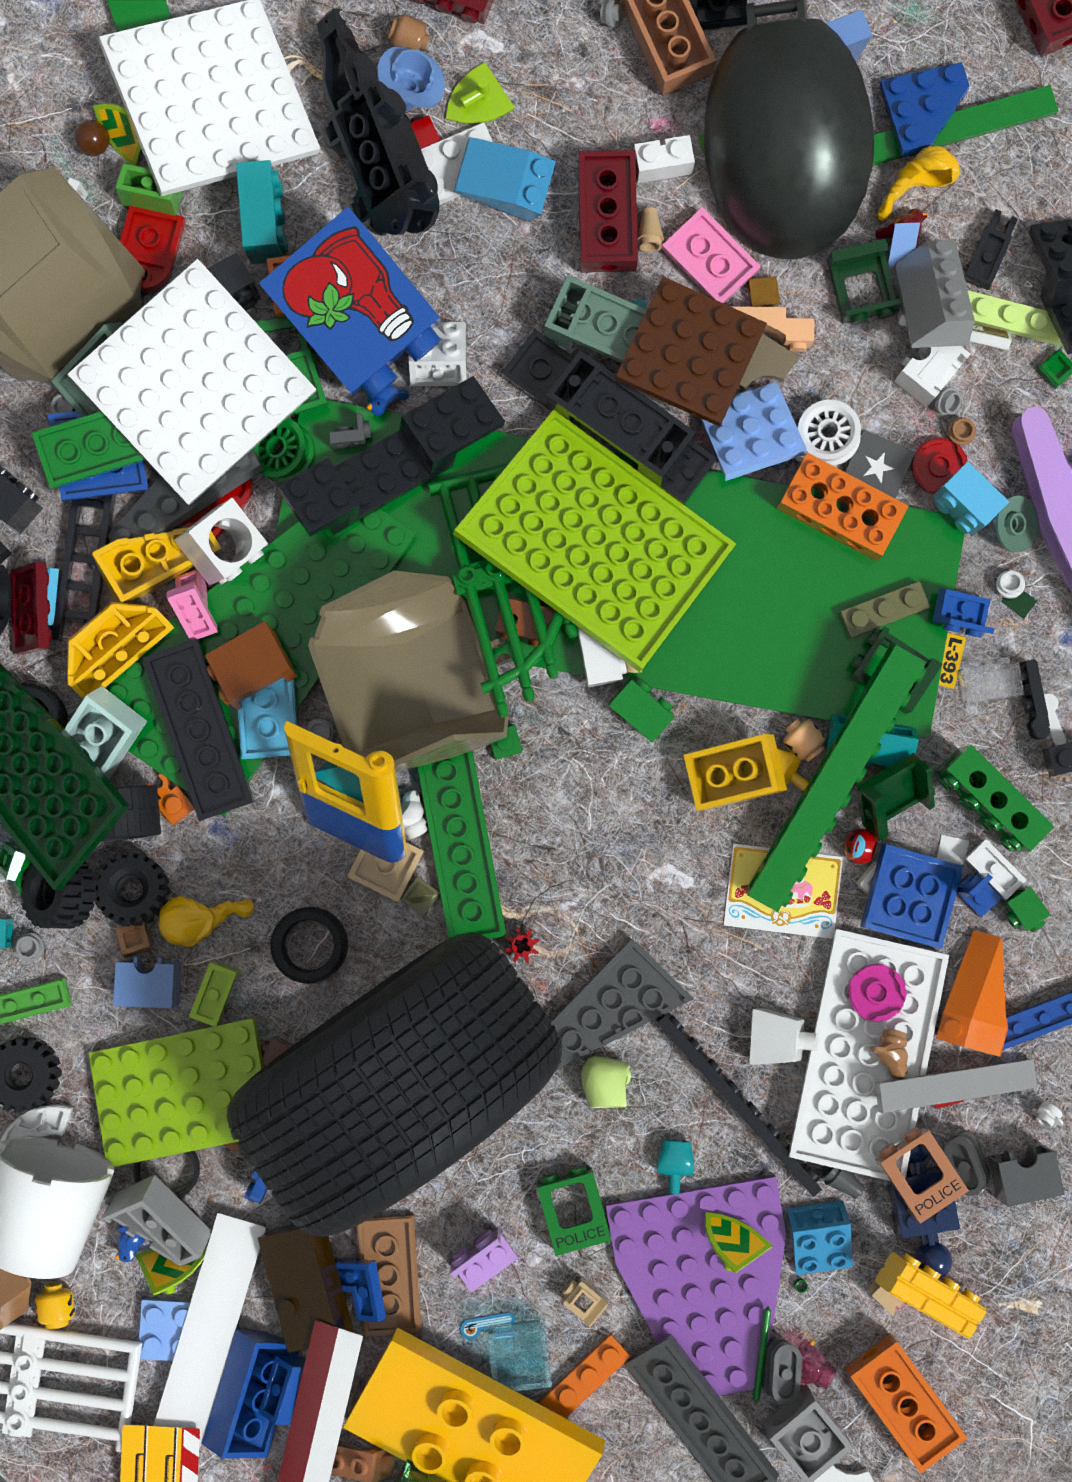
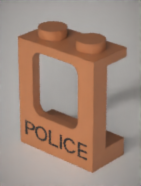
[875,1127,969,1224]

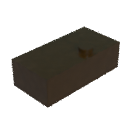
[258,1224,354,1353]

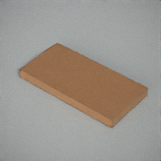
[356,1214,422,1337]

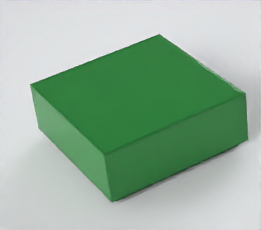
[1037,348,1072,389]

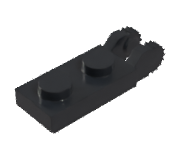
[964,209,1018,290]
[1016,659,1050,740]

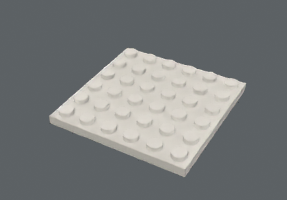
[99,0,320,197]
[68,259,316,505]

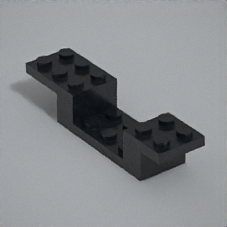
[501,329,717,505]
[278,376,505,537]

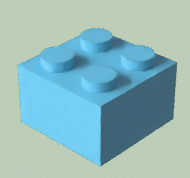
[932,462,1009,536]

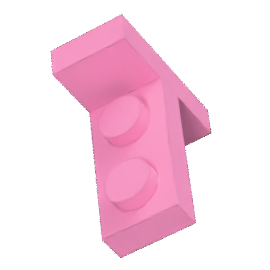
[167,569,218,641]

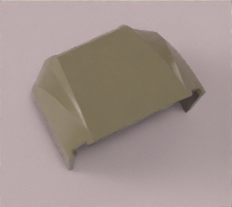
[0,167,145,383]
[308,571,512,771]

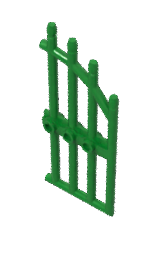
[428,463,577,718]

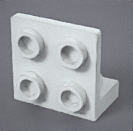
[409,321,467,387]

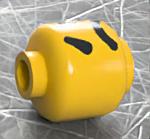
[35,1283,75,1329]

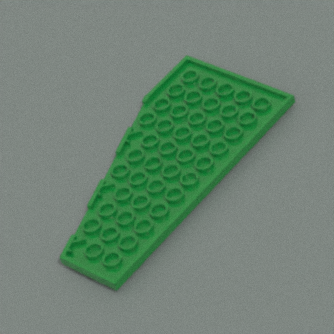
[106,509,417,817]

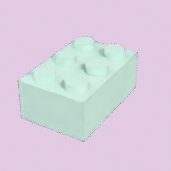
[65,686,147,780]

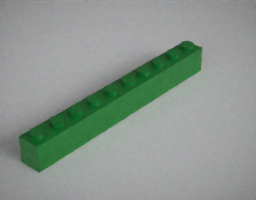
[746,642,926,912]

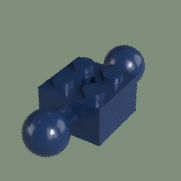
[887,1126,960,1279]

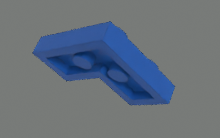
[335,1259,386,1322]

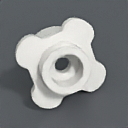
[1031,1102,1063,1128]

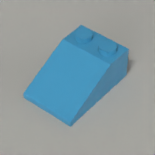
[453,137,556,222]

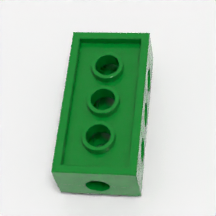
[935,745,1054,852]

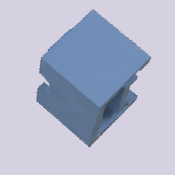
[113,956,182,1008]

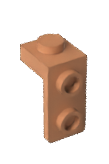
[331,1444,395,1482]

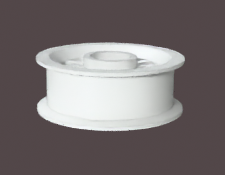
[798,400,861,466]

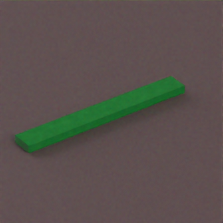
[873,85,1059,166]

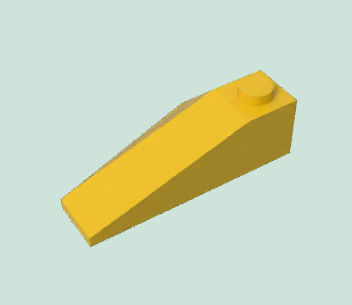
[92,527,222,604]

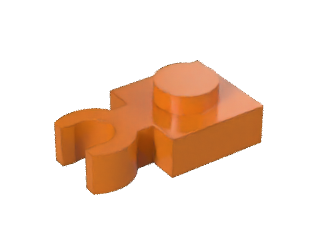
[146,773,195,826]

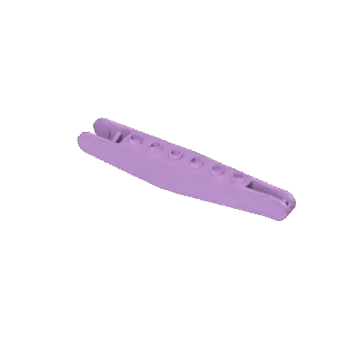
[1011,406,1072,594]

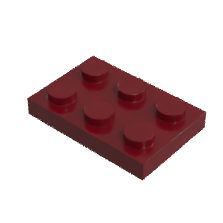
[10,562,51,655]

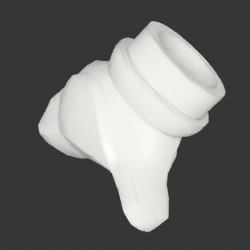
[401,790,428,840]

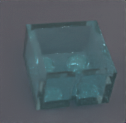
[487,1319,552,1391]

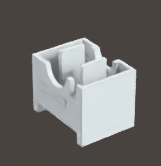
[894,346,971,407]

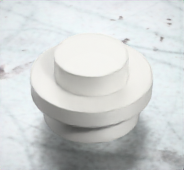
[996,570,1025,599]

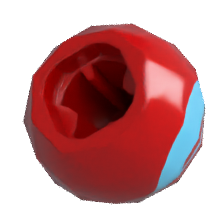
[843,828,878,865]

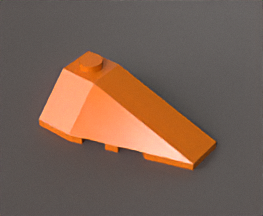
[936,930,1008,1057]

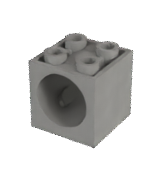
[762,1384,854,1482]

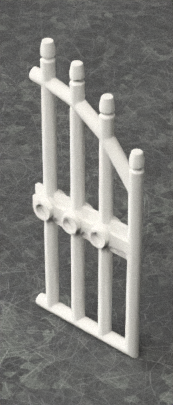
[0,1323,142,1452]

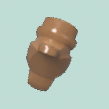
[870,1029,908,1079]

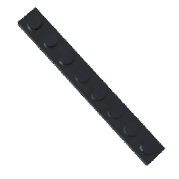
[656,1014,822,1197]

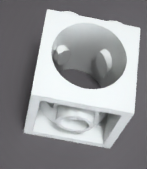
[174,498,268,585]

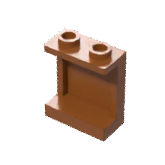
[205,621,298,710]

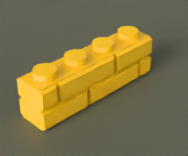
[875,1252,987,1338]

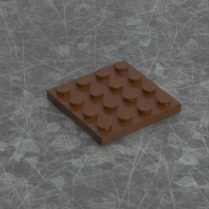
[615,276,767,427]

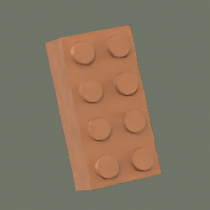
[619,0,716,96]

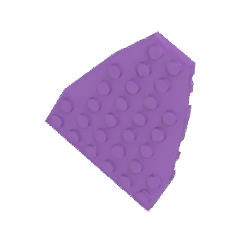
[605,1175,786,1395]

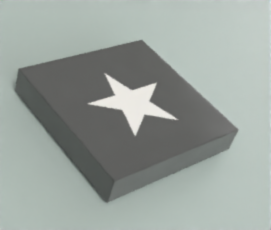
[845,429,915,498]

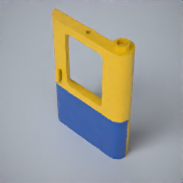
[284,721,407,863]

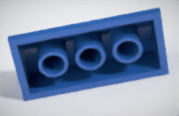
[202,1329,299,1459]

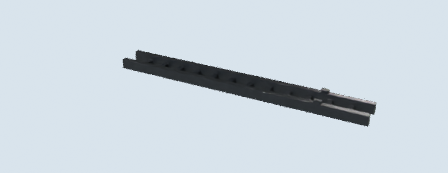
[51,292,145,642]

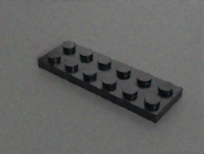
[143,639,255,821]

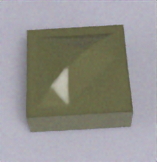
[401,876,440,916]

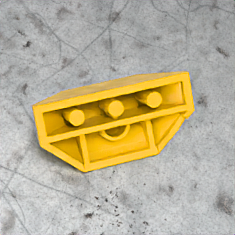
[67,602,174,699]

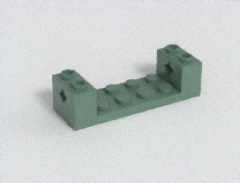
[544,275,647,363]

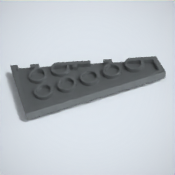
[108,448,264,542]
[551,938,694,1071]

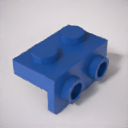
[932,588,994,638]

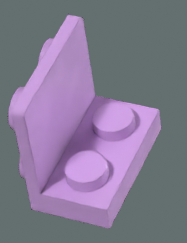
[449,1228,518,1293]

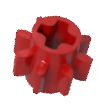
[505,928,540,963]

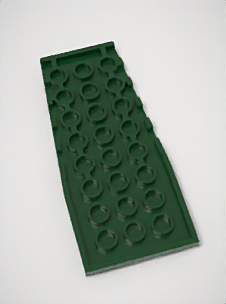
[0,664,130,890]

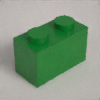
[609,676,675,742]

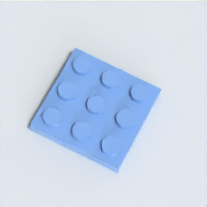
[699,381,807,481]

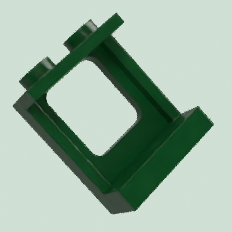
[827,239,902,325]
[849,627,943,714]

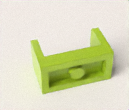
[189,961,241,1027]

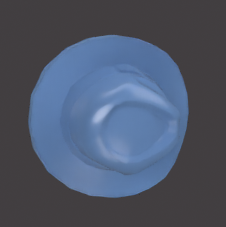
[377,47,445,112]

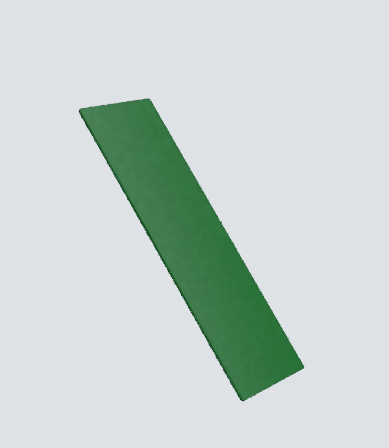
[275,400,964,738]

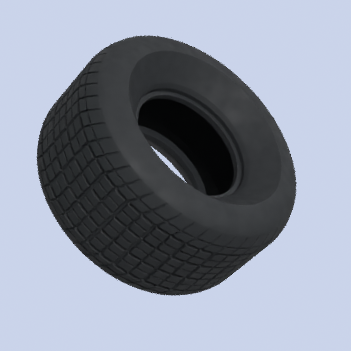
[227,932,562,1237]

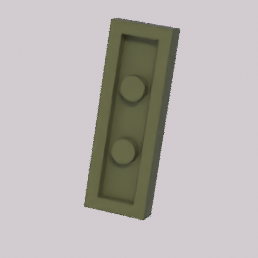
[839,581,930,639]

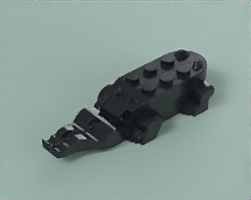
[317,8,439,236]

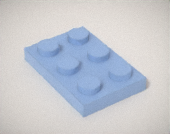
[139,1297,227,1361]

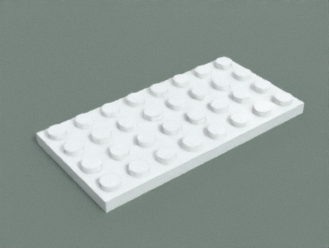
[788,929,949,1181]

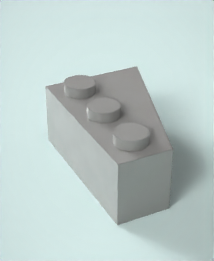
[102,1175,212,1266]

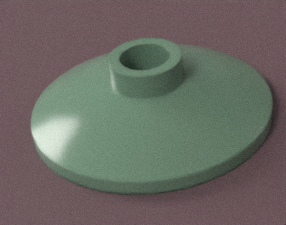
[995,496,1038,552]

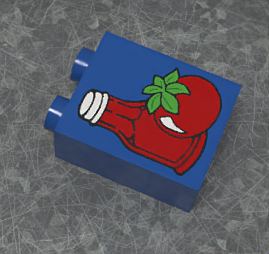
[259,206,442,399]

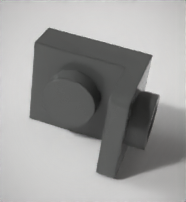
[329,413,371,450]

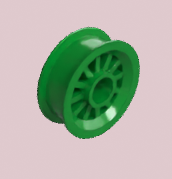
[254,417,314,483]

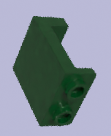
[857,753,935,841]

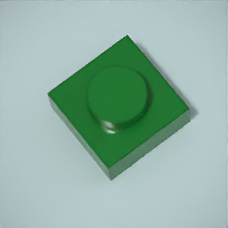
[491,725,523,760]

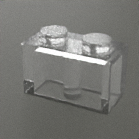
[956,657,1024,704]

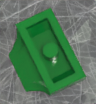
[0,842,31,896]

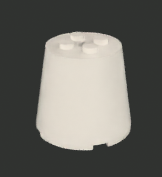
[0,1136,114,1279]

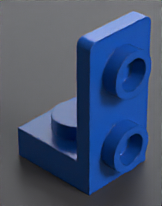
[957,873,1002,917]

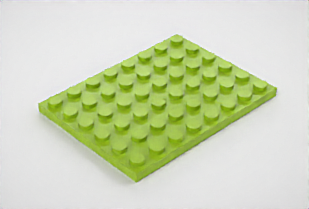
[453,410,736,672]

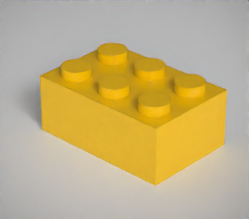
[683,734,787,811]

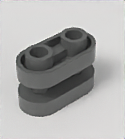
[944,1131,990,1196]
[762,1337,802,1405]

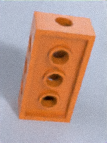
[776,452,909,561]
[844,1333,968,1474]

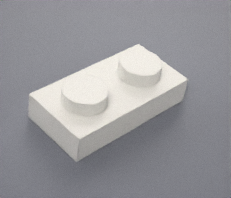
[964,839,1026,900]

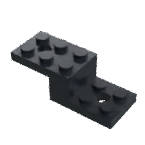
[1029,219,1072,354]

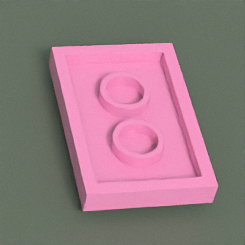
[661,207,761,303]

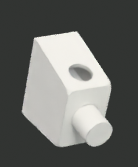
[750,1008,819,1065]

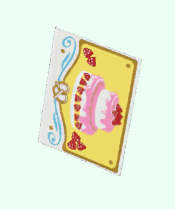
[724,843,843,939]

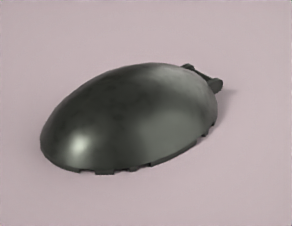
[704,0,874,260]

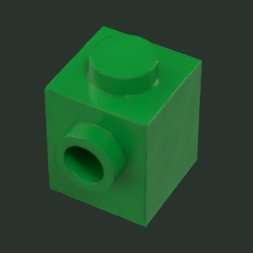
[1001,886,1051,932]

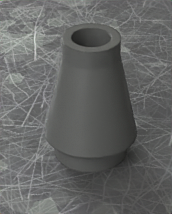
[820,1165,864,1199]

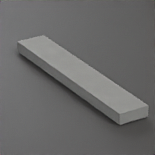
[875,1058,1037,1113]

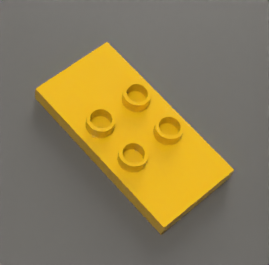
[343,1327,606,1482]

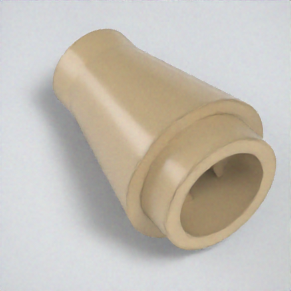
[637,207,664,252]

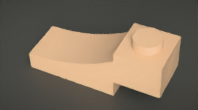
[730,306,814,352]

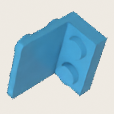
[786,1200,853,1275]

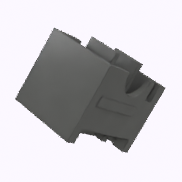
[988,1144,1065,1207]

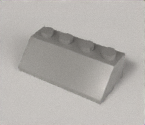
[894,240,975,348]

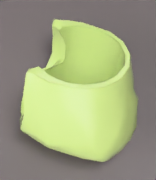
[581,1056,631,1108]

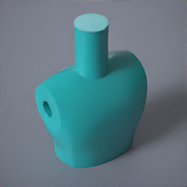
[657,1139,694,1195]

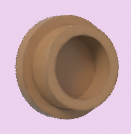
[947,417,976,446]

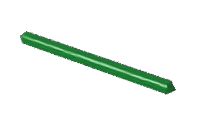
[753,1307,771,1402]

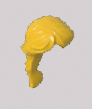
[877,145,960,222]
[158,896,254,947]

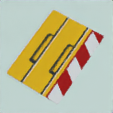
[120,1425,200,1482]

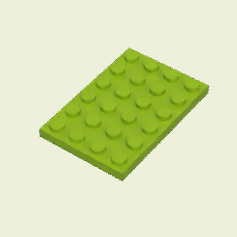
[89,1018,264,1167]

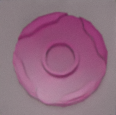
[847,964,907,1022]

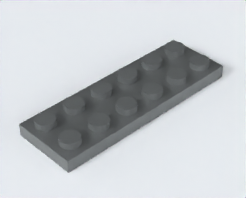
[625,1333,779,1482]

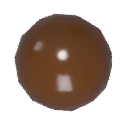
[74,120,110,157]

